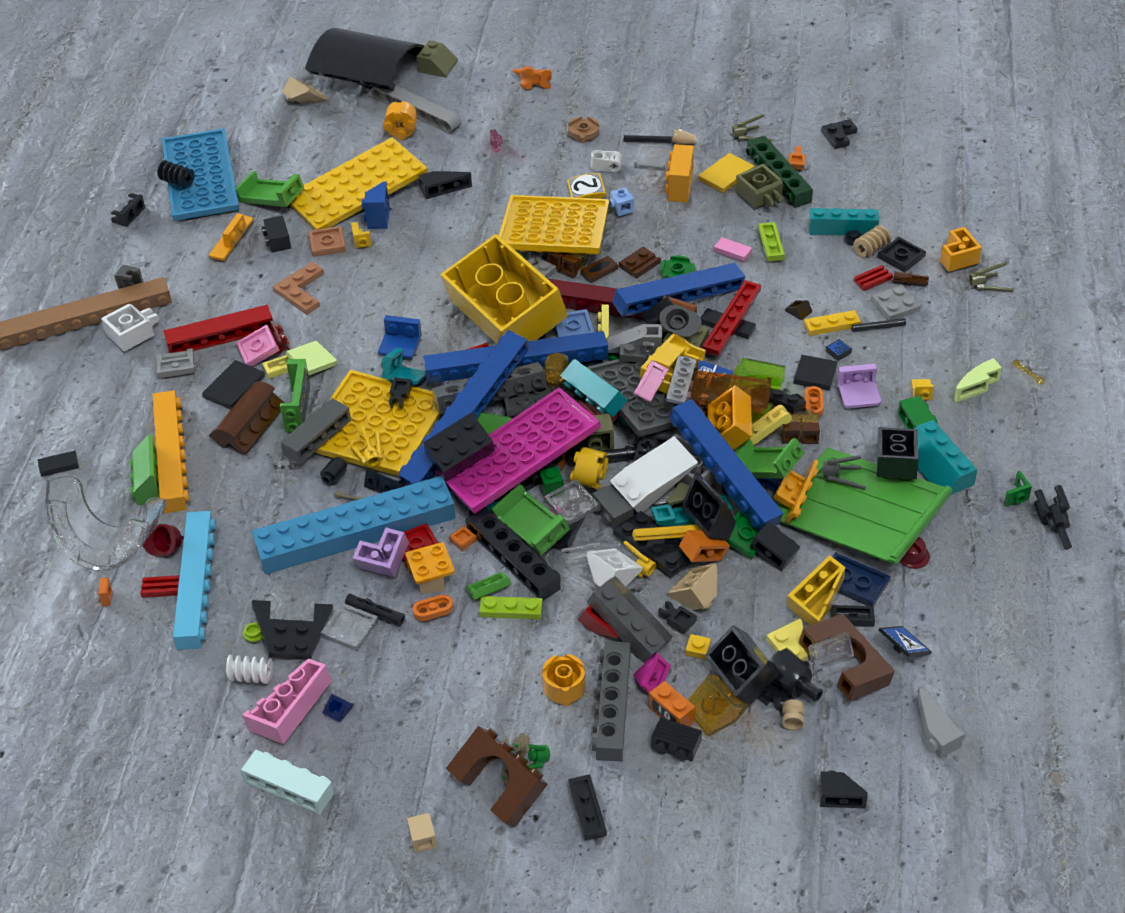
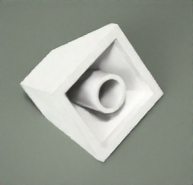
[587,548,643,586]

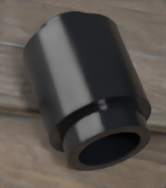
[320,457,347,485]

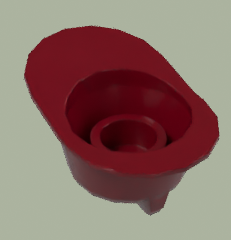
[141,524,184,556]
[900,537,930,569]

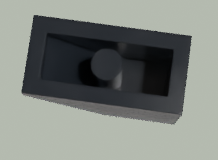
[819,770,868,809]

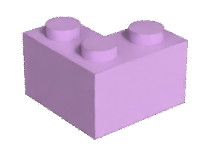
[353,527,409,578]

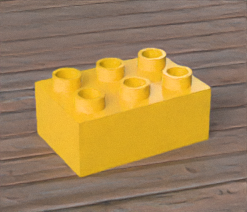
[440,234,568,344]

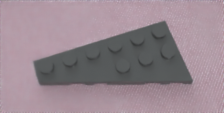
[504,379,579,417]

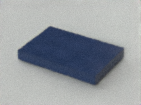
[833,552,891,606]

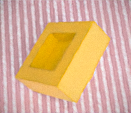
[685,634,711,660]

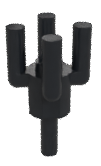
[1034,485,1072,550]

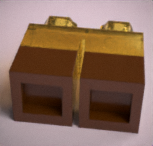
[547,252,589,278]
[782,410,820,444]

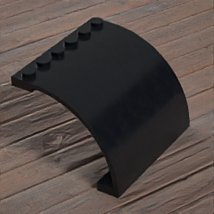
[305,28,424,91]

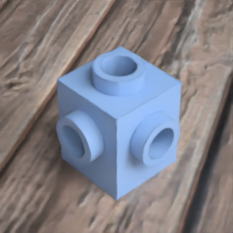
[609,188,634,216]

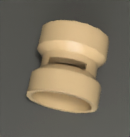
[782,700,804,730]

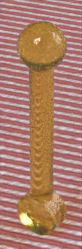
[1013,359,1045,384]

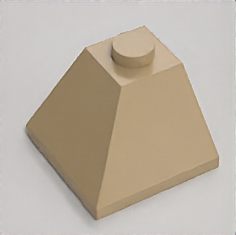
[282,76,329,103]
[667,563,717,610]

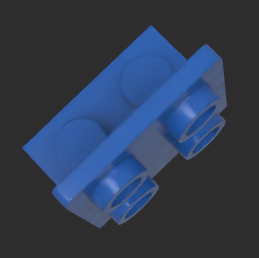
[378,315,422,359]

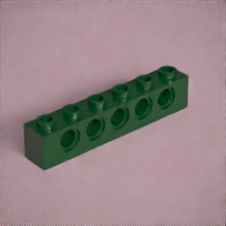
[746,135,813,208]

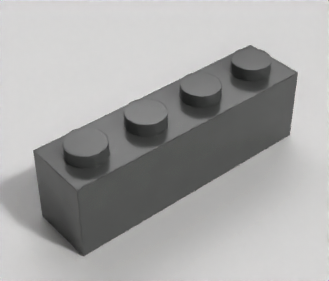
[280,398,351,465]

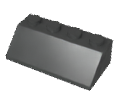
[587,576,673,663]

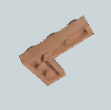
[273,262,324,315]

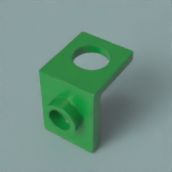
[1004,471,1032,507]

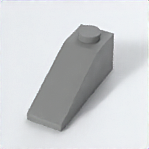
[917,688,964,758]

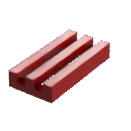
[854,265,893,291]
[140,575,180,598]

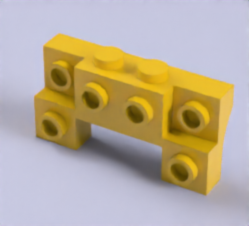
[640,333,706,394]

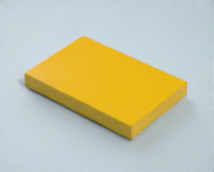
[698,153,755,193]

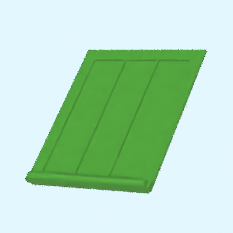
[777,447,952,565]

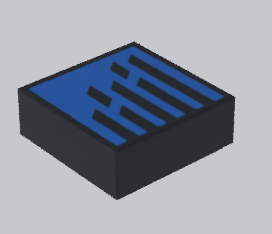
[826,339,852,361]

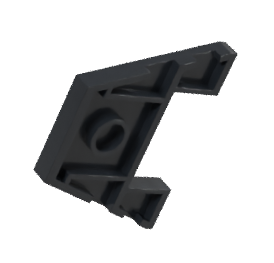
[252,600,333,659]

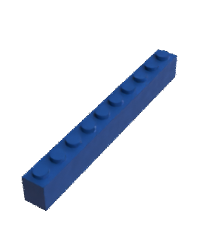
[399,330,529,486]
[423,331,608,384]

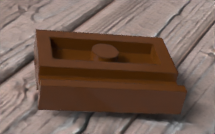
[619,247,661,279]

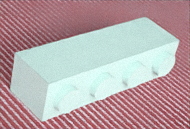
[241,750,334,815]

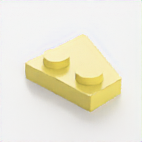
[766,619,808,661]

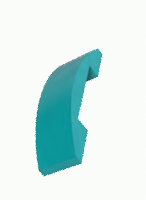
[651,495,732,527]

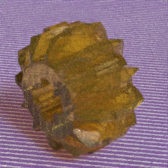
[544,353,570,385]

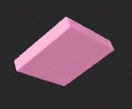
[236,325,280,366]

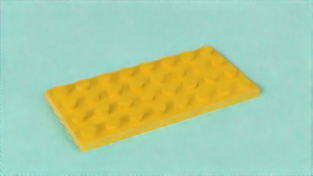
[289,137,428,230]

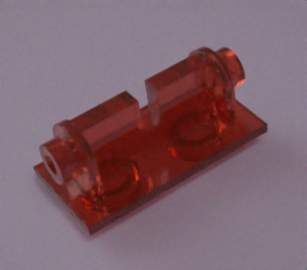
[268,319,291,354]

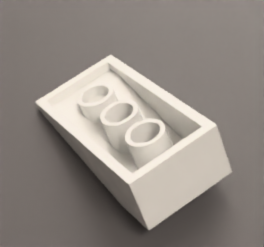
[610,436,699,513]

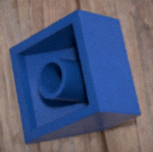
[362,181,390,229]

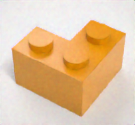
[940,227,982,272]

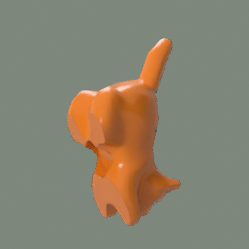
[512,66,552,90]

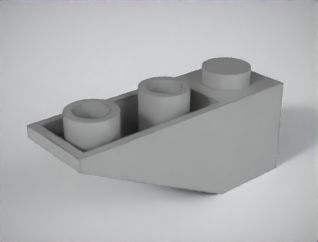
[607,324,662,353]

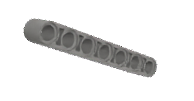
[371,85,461,133]

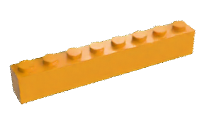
[153,390,190,513]

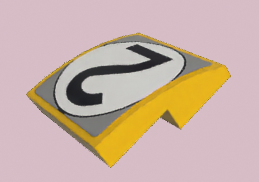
[567,173,607,199]

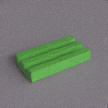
[465,572,511,600]

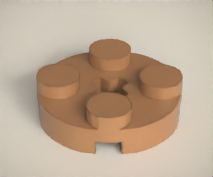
[568,117,599,143]

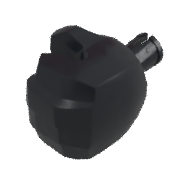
[770,647,823,702]

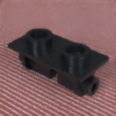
[364,469,405,493]

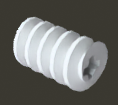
[226,654,273,684]

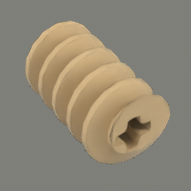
[853,226,891,258]

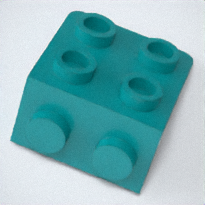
[381,348,426,386]

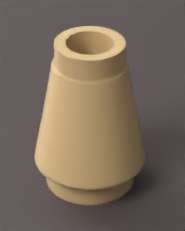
[672,129,696,144]

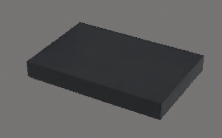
[202,360,265,409]

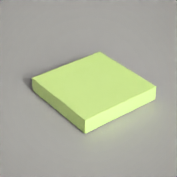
[286,341,337,375]

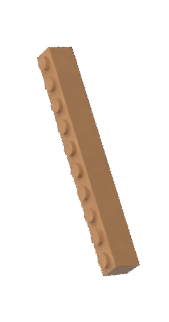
[0,277,172,350]

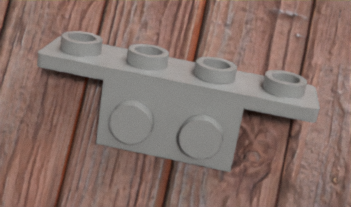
[666,356,696,405]

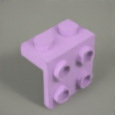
[837,363,881,409]

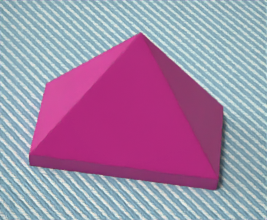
[633,653,671,693]

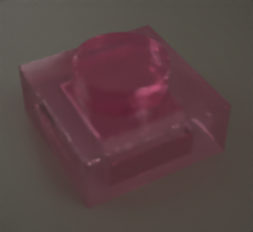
[490,129,503,152]

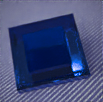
[322,693,354,722]

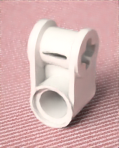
[591,150,622,173]

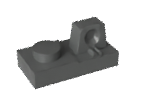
[619,341,656,363]

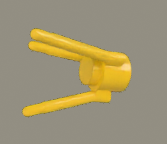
[351,423,383,467]
[623,541,656,578]

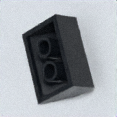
[682,473,736,540]

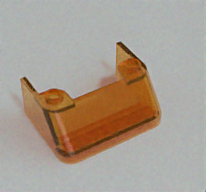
[691,368,772,413]

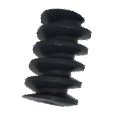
[157,160,195,188]

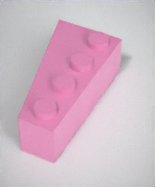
[242,659,332,744]

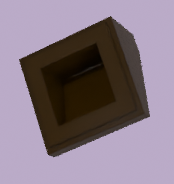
[785,300,812,320]

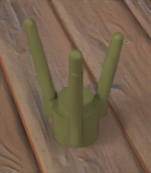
[732,114,772,141]
[969,262,1014,292]

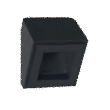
[552,529,576,552]

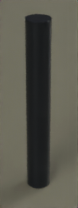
[624,135,672,143]
[852,318,906,332]

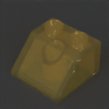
[688,674,749,736]

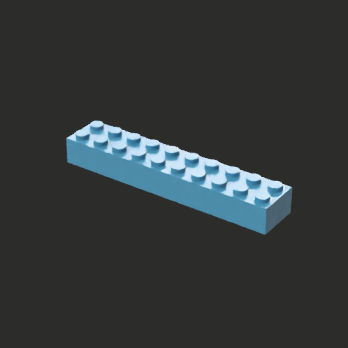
[252,476,456,575]

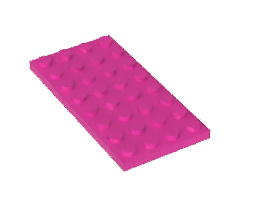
[435,388,602,514]

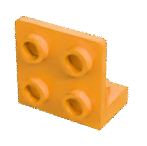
[405,542,455,584]

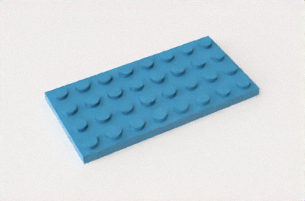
[162,128,239,221]

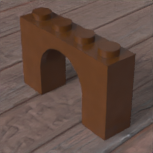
[798,614,895,701]
[446,726,548,827]

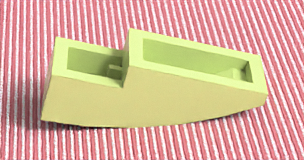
[954,358,1002,402]

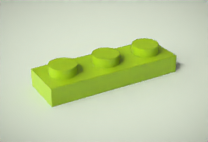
[758,222,785,262]
[479,596,543,620]

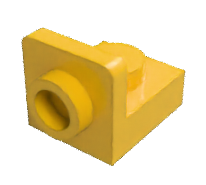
[351,222,372,249]
[911,379,934,400]

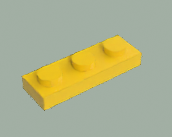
[804,310,861,336]

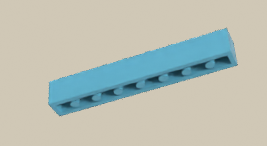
[173,511,217,650]

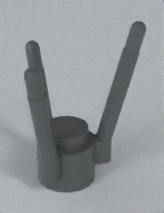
[823,455,866,490]

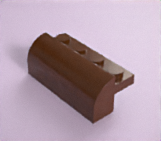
[209,381,285,455]

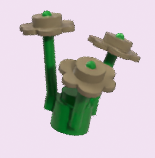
[501,733,550,785]

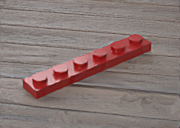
[702,280,761,356]

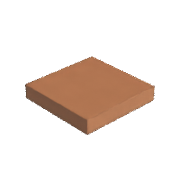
[308,226,346,257]

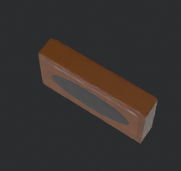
[580,256,618,283]

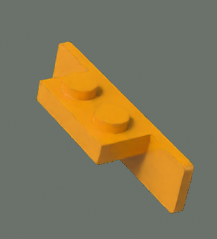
[209,213,253,261]
[773,459,819,523]

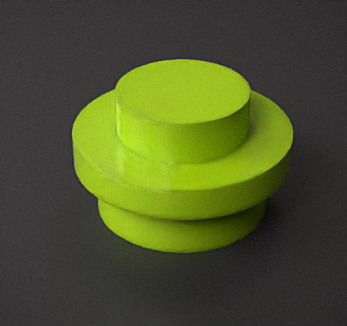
[243,623,262,643]

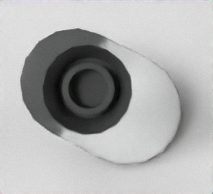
[660,305,702,337]

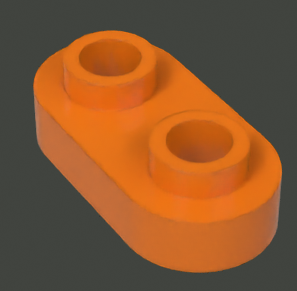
[804,386,824,418]
[412,594,453,621]

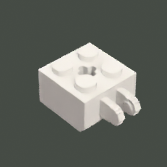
[101,304,160,352]

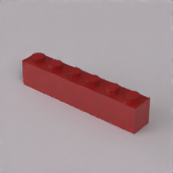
[163,304,275,353]

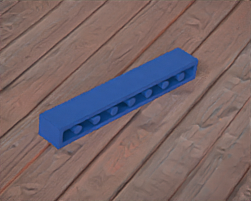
[612,263,746,317]
[670,399,783,532]

